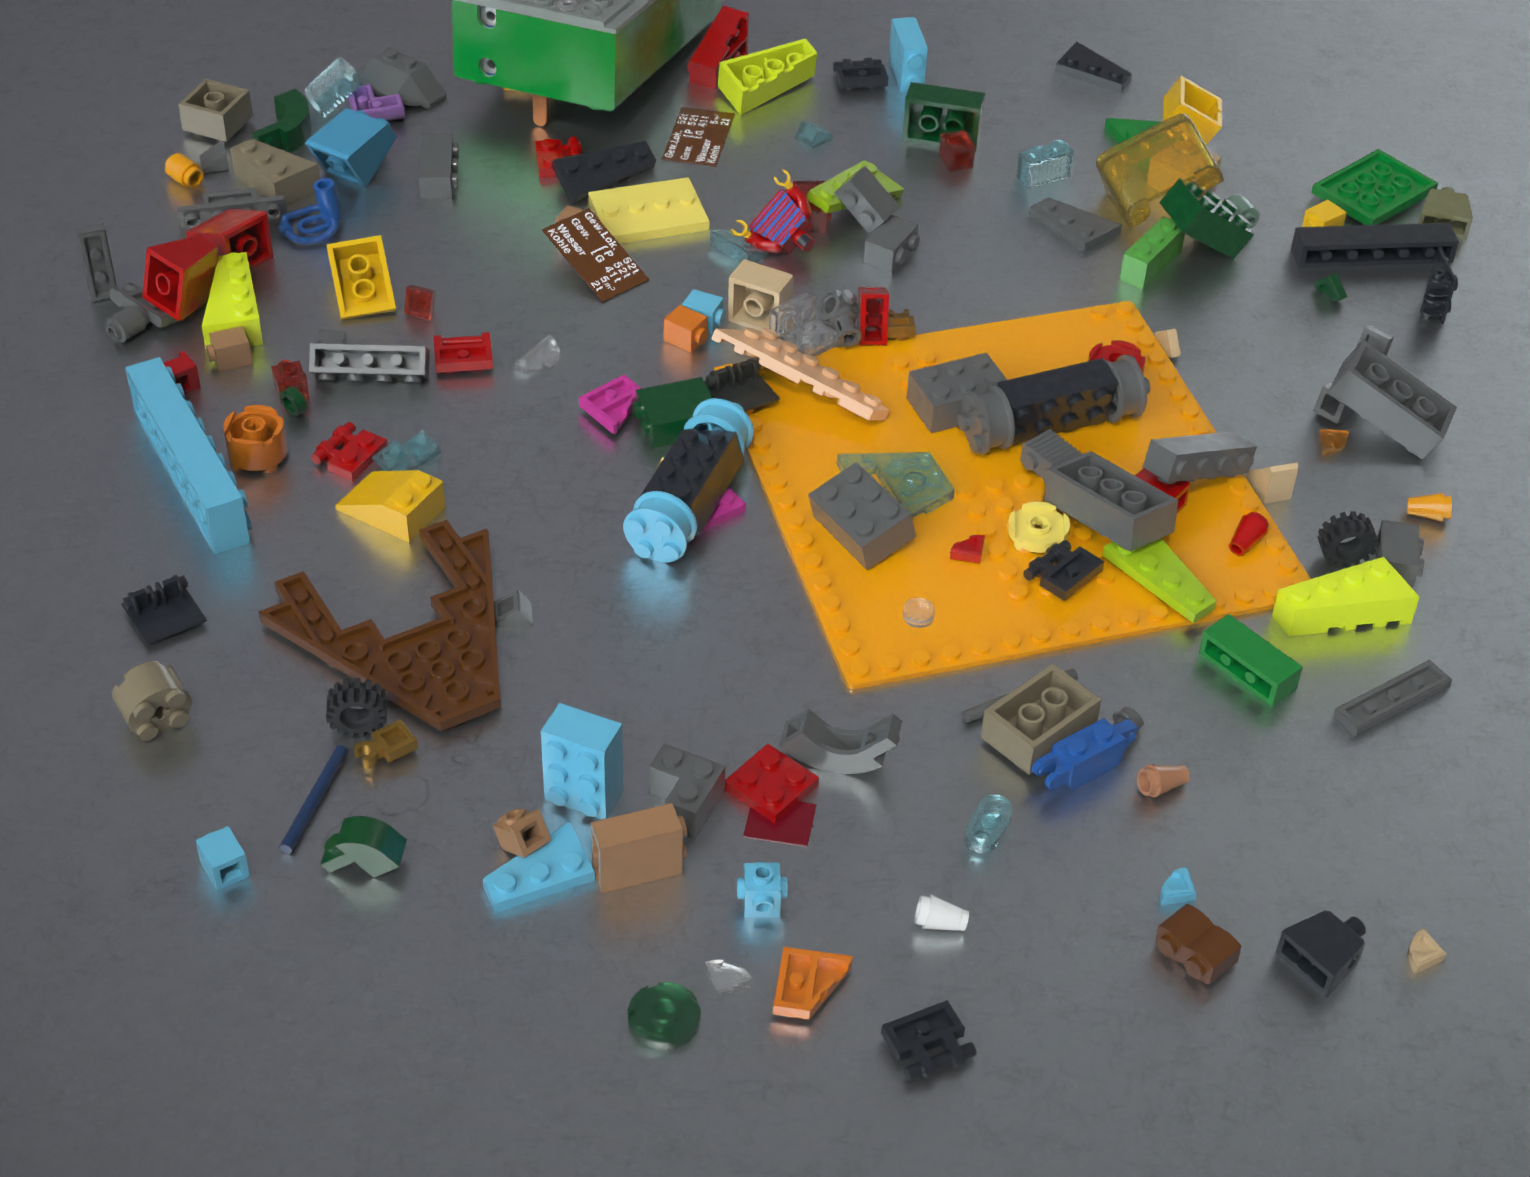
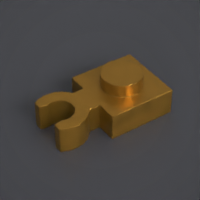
[887,309,916,340]
[353,719,418,769]

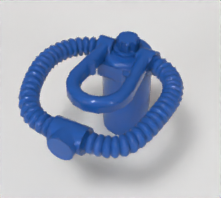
[278,178,343,245]

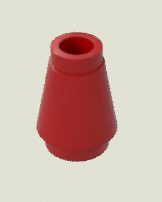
[1228,512,1269,556]

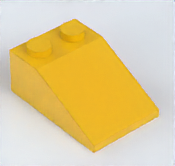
[326,235,396,320]
[335,470,446,543]

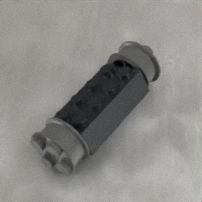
[957,355,1150,455]

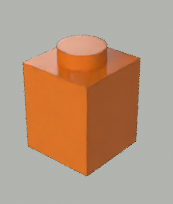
[664,305,709,353]

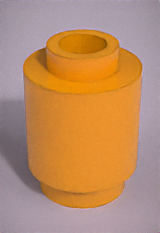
[165,153,204,188]

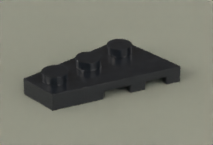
[1055,42,1132,93]

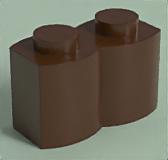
[1155,904,1242,985]

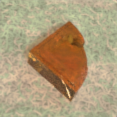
[1318,429,1349,456]

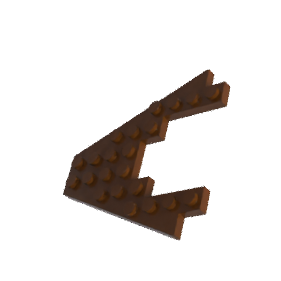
[258,520,501,731]

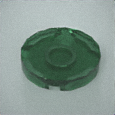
[627,982,701,1050]

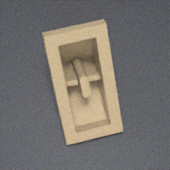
[1246,462,1298,504]

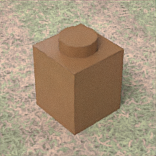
[206,326,253,372]

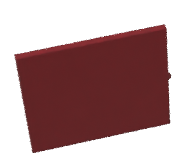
[743,802,817,847]

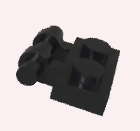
[833,57,889,90]
[1023,540,1104,601]
[881,1000,977,1082]

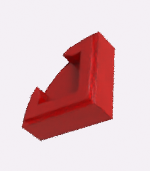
[950,535,985,563]

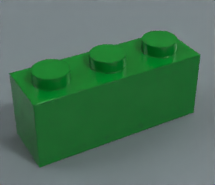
[1199,614,1303,707]

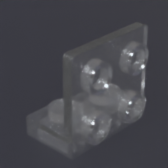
[769,291,839,357]

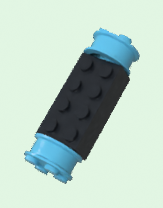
[623,398,754,562]

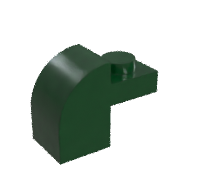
[320,816,407,878]

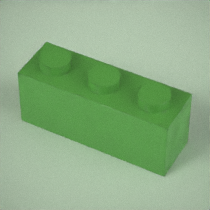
[1119,216,1185,290]

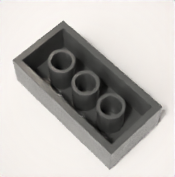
[1328,340,1457,460]
[1044,451,1178,551]

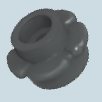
[1112,707,1144,737]

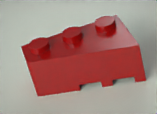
[687,6,749,90]

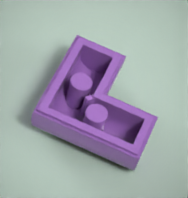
[346,84,405,121]

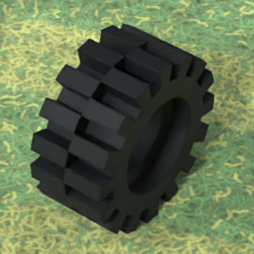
[1317,511,1379,568]
[326,678,388,737]

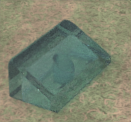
[710,229,767,263]

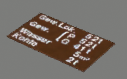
[662,107,735,167]
[542,208,650,303]

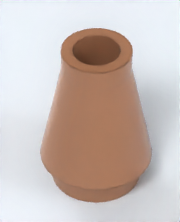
[1137,764,1190,798]

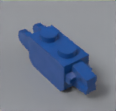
[1031,718,1138,790]

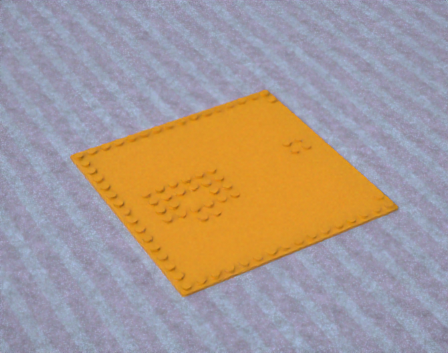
[714,301,1311,689]

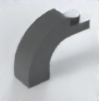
[1313,325,1394,424]
[779,709,902,774]

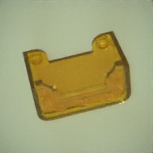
[1096,113,1224,229]

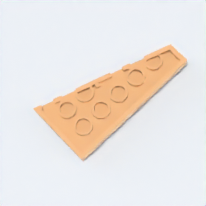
[711,327,890,420]

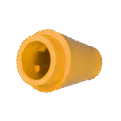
[1407,492,1452,522]

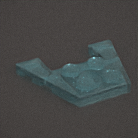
[836,452,955,520]

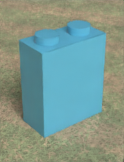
[889,17,928,92]

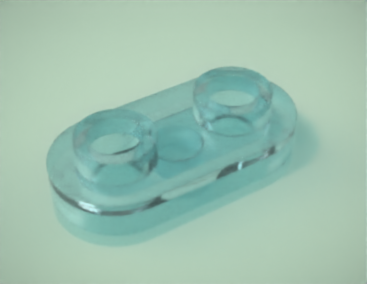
[964,794,1013,853]

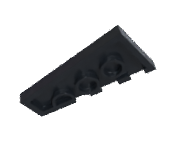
[552,141,656,206]

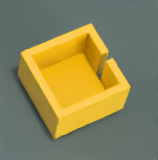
[1163,76,1222,148]

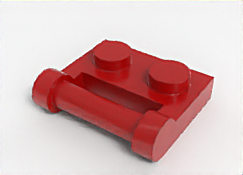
[433,332,493,373]

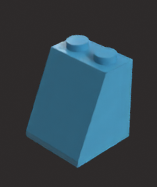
[305,108,397,188]

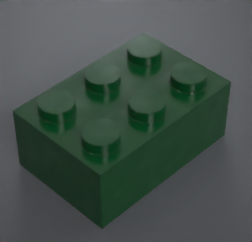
[902,82,985,152]
[1159,178,1254,259]

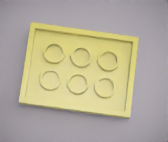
[588,177,710,244]

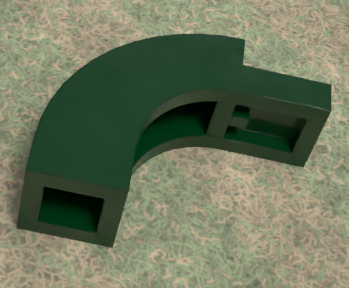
[252,88,311,153]

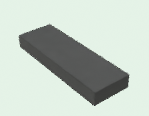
[75,223,117,302]

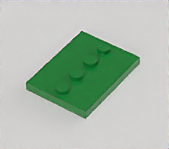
[1311,149,1438,225]

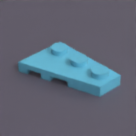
[483,822,595,913]

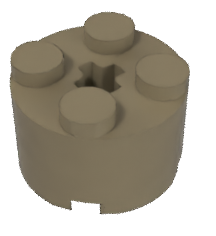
[112,661,192,741]

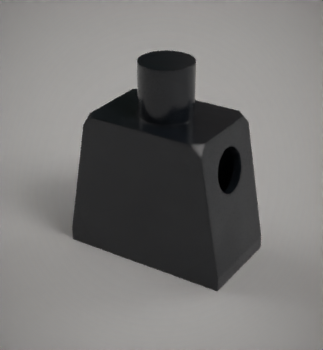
[1276,910,1366,997]

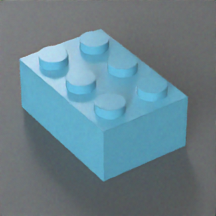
[541,703,624,820]

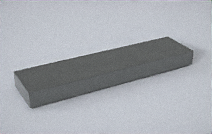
[1333,660,1452,737]

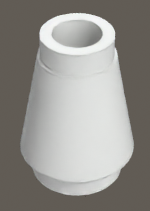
[914,894,969,931]

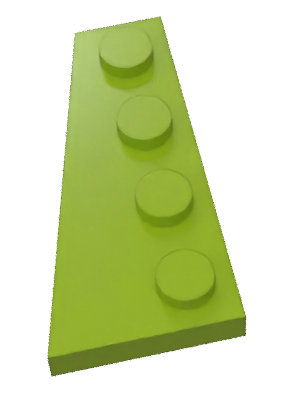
[807,160,904,213]
[1102,538,1216,623]

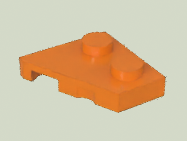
[773,947,853,1020]

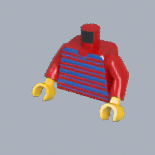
[730,169,815,254]

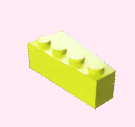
[718,38,817,115]
[202,252,263,353]
[1272,557,1420,637]

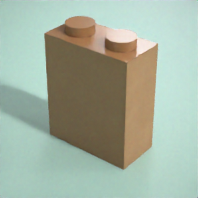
[590,803,687,894]

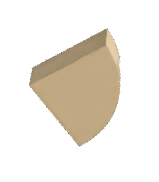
[1155,328,1181,358]
[1407,928,1446,974]

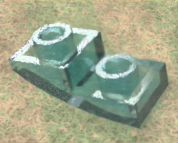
[372,430,442,471]

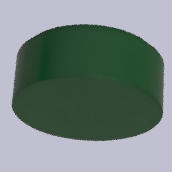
[280,386,308,417]

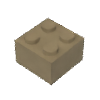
[178,79,253,142]

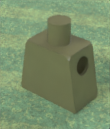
[1418,187,1473,240]

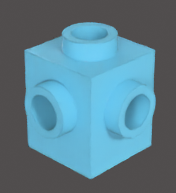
[737,862,788,918]

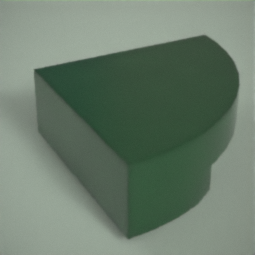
[1314,272,1348,301]

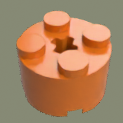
[223,405,288,473]

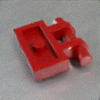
[535,136,582,178]
[311,422,388,482]

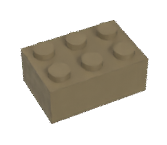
[981,663,1102,775]

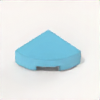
[1160,867,1197,905]

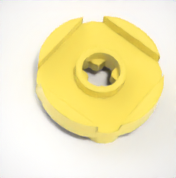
[1008,501,1070,553]

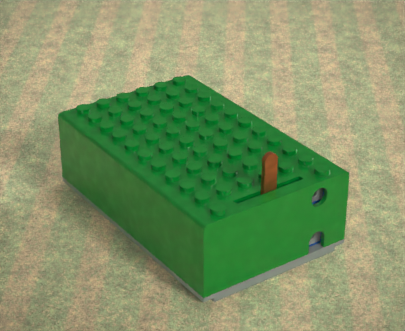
[452,0,722,126]

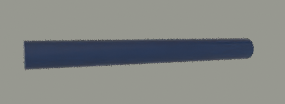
[279,745,349,854]

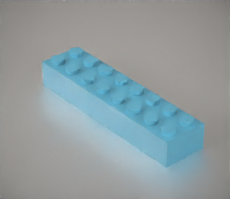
[125,357,252,555]

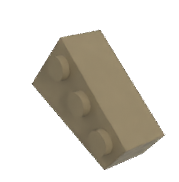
[230,139,320,205]

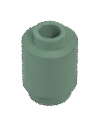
[1227,194,1260,229]

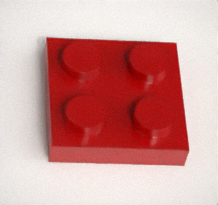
[725,744,819,823]

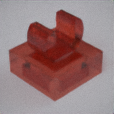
[404,285,436,320]

